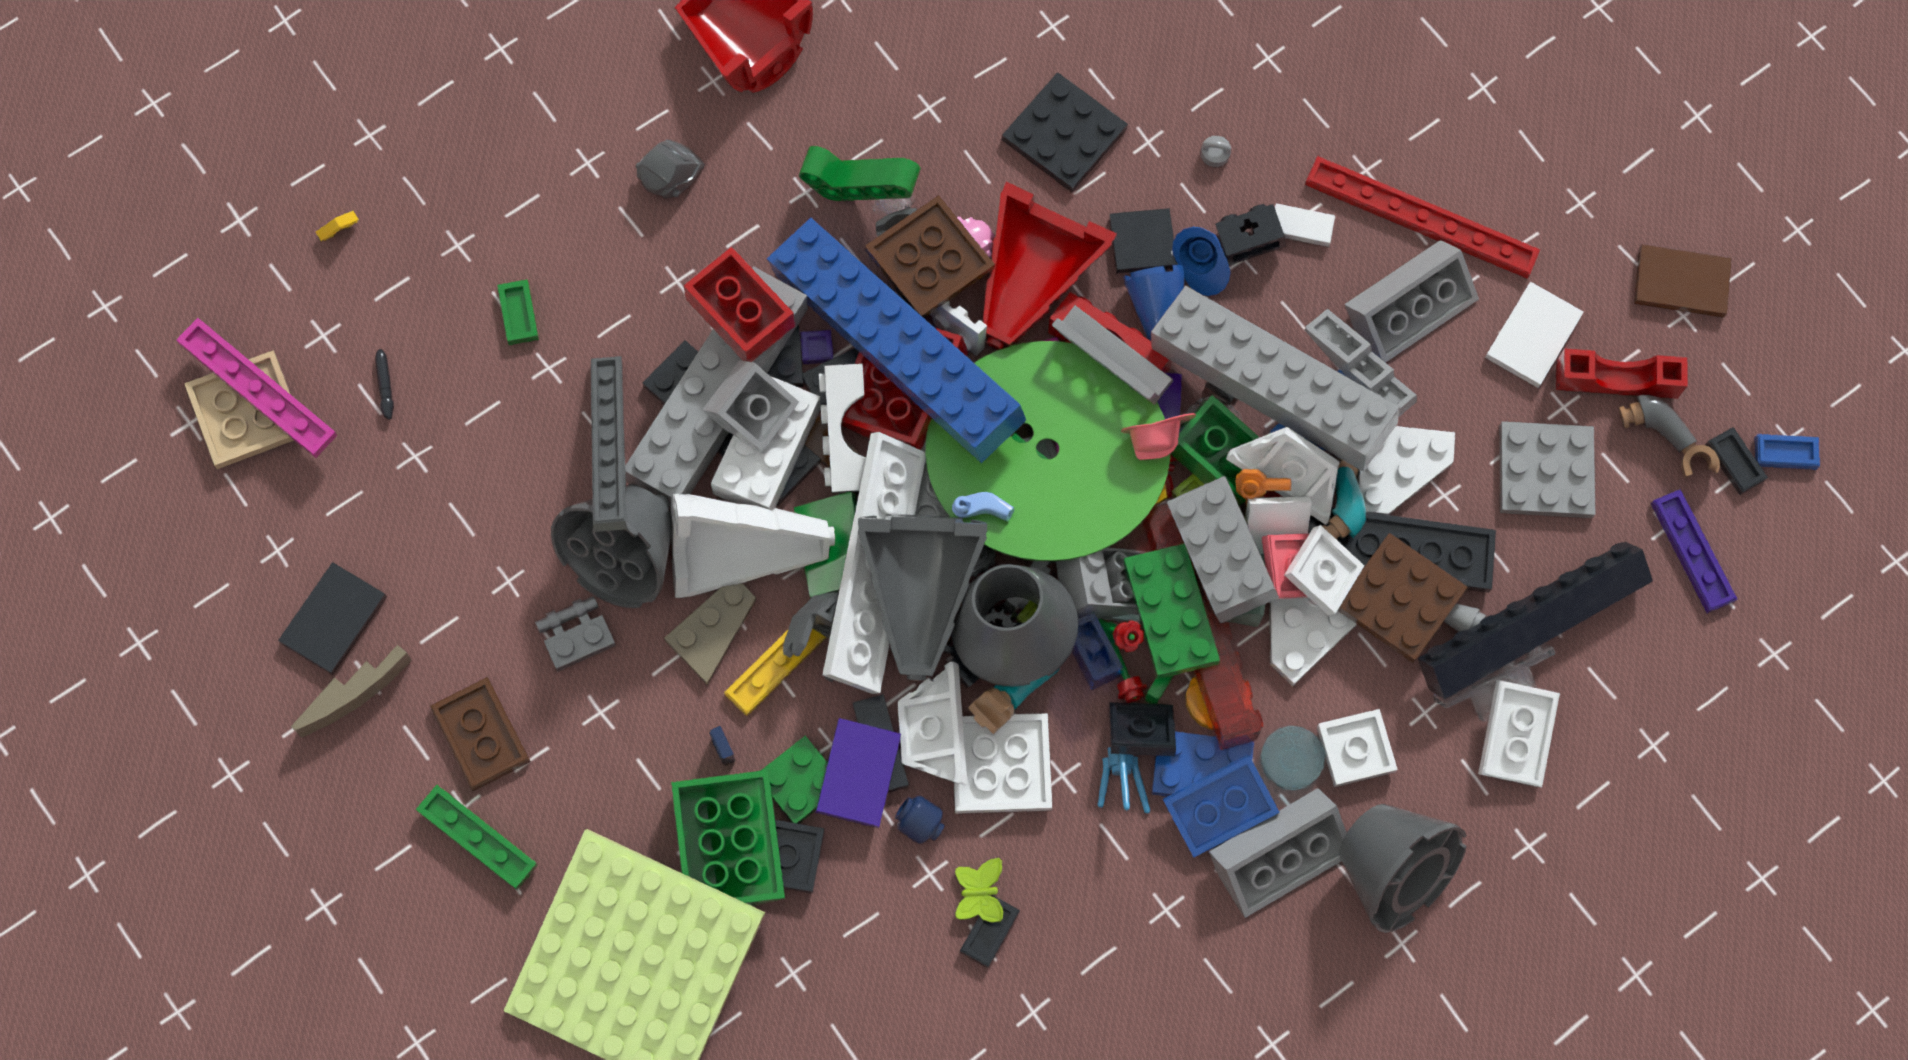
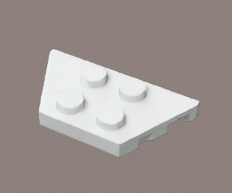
[1226,427,1339,525]
[898,662,968,785]

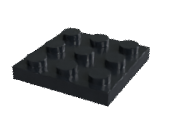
[1001,72,1128,193]

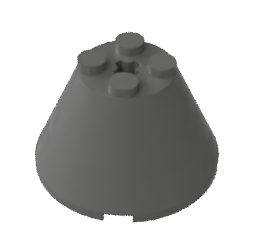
[551,483,672,608]

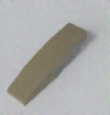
[291,645,412,738]

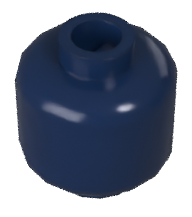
[895,796,945,844]

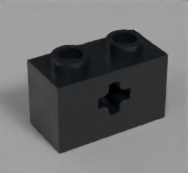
[1215,204,1286,266]

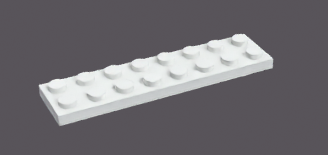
[823,432,926,694]

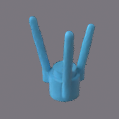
[1097,747,1150,814]

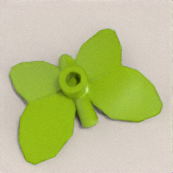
[955,858,1003,923]

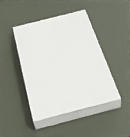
[1485,282,1583,388]
[1478,680,1560,787]

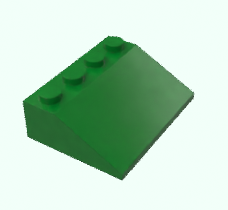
[671,770,785,906]

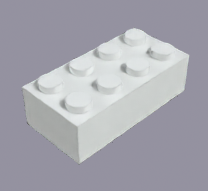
[711,377,821,511]

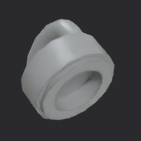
[1201,136,1231,167]

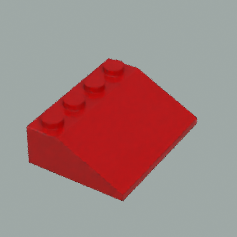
[842,328,969,450]

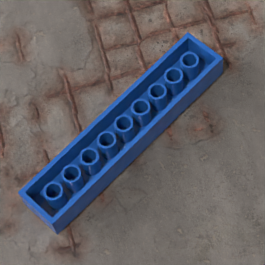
[767,218,1026,463]

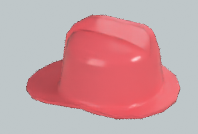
[1121,413,1196,460]

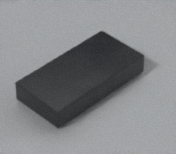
[1705,427,1768,495]
[960,895,1020,968]

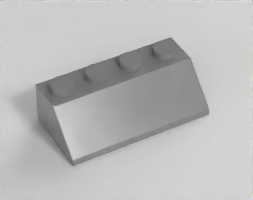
[1344,240,1479,363]
[1209,788,1346,918]

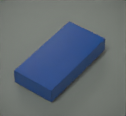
[1754,434,1820,470]

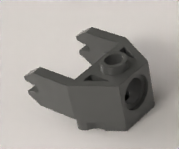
[783,592,839,682]

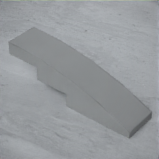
[1305,309,1417,417]

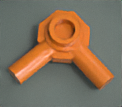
[1236,469,1292,508]

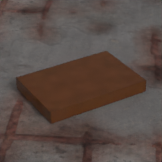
[1634,244,1732,318]
[430,677,531,791]

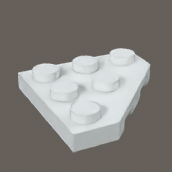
[1358,426,1455,515]
[1269,598,1357,687]

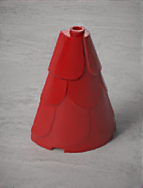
[983,181,1117,350]

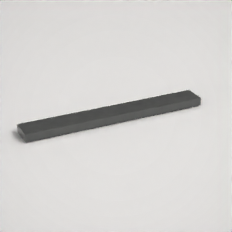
[591,356,627,532]

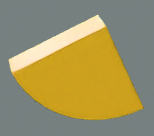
[316,211,359,241]

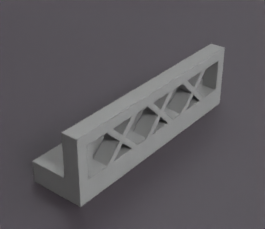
[1052,305,1173,405]

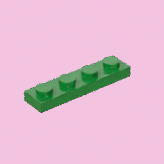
[416,785,538,890]

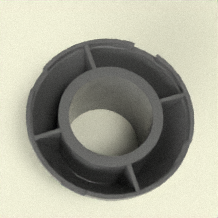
[951,564,1078,687]
[1339,804,1467,933]

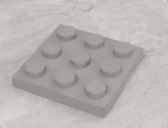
[1499,421,1595,518]

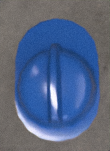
[1172,226,1230,296]

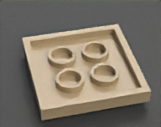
[184,350,294,469]

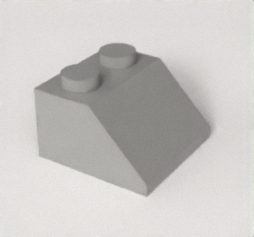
[703,360,799,452]

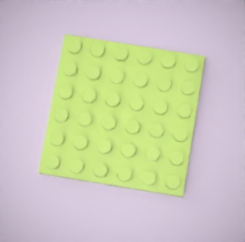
[504,829,765,1060]

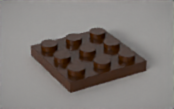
[865,195,995,318]
[1337,533,1468,663]

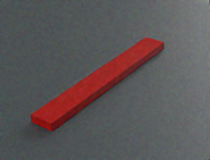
[1305,156,1541,279]

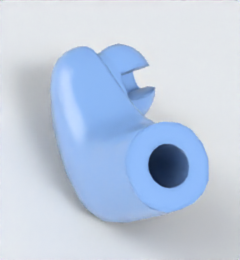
[952,492,1014,522]

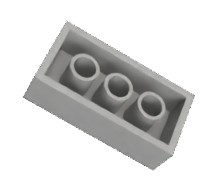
[1167,476,1279,623]

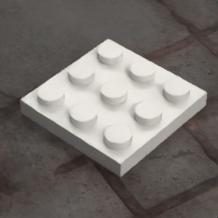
[954,713,1052,814]

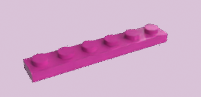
[176,318,337,458]

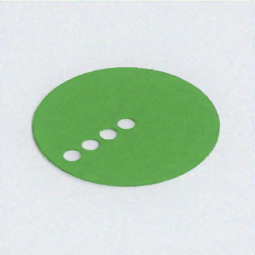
[925,341,1170,561]

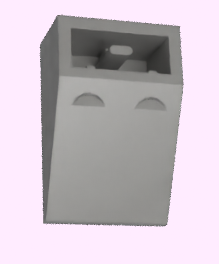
[1055,548,1151,620]

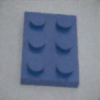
[1151,732,1254,796]
[1163,754,1280,857]

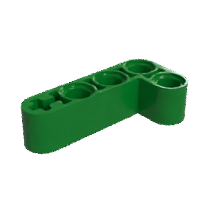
[799,146,921,201]

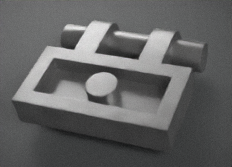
[535,596,616,672]

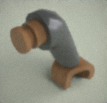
[1619,395,1720,478]

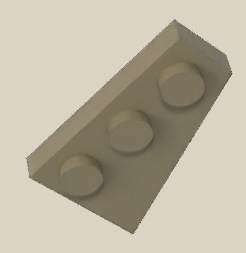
[664,583,756,686]

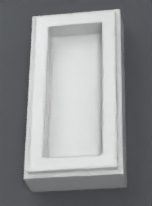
[1275,203,1335,247]

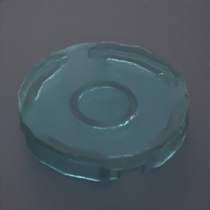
[1260,726,1325,790]

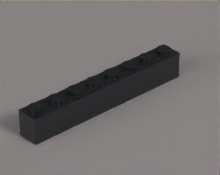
[1417,541,1653,699]

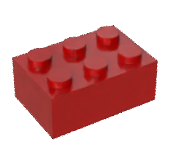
[683,247,795,362]

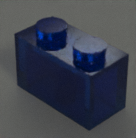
[1072,612,1123,690]

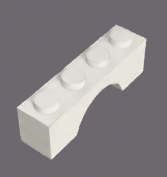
[819,364,866,493]

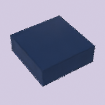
[709,726,735,766]

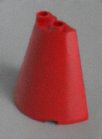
[675,0,813,93]

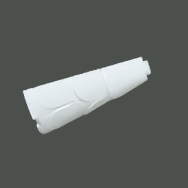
[670,494,835,598]

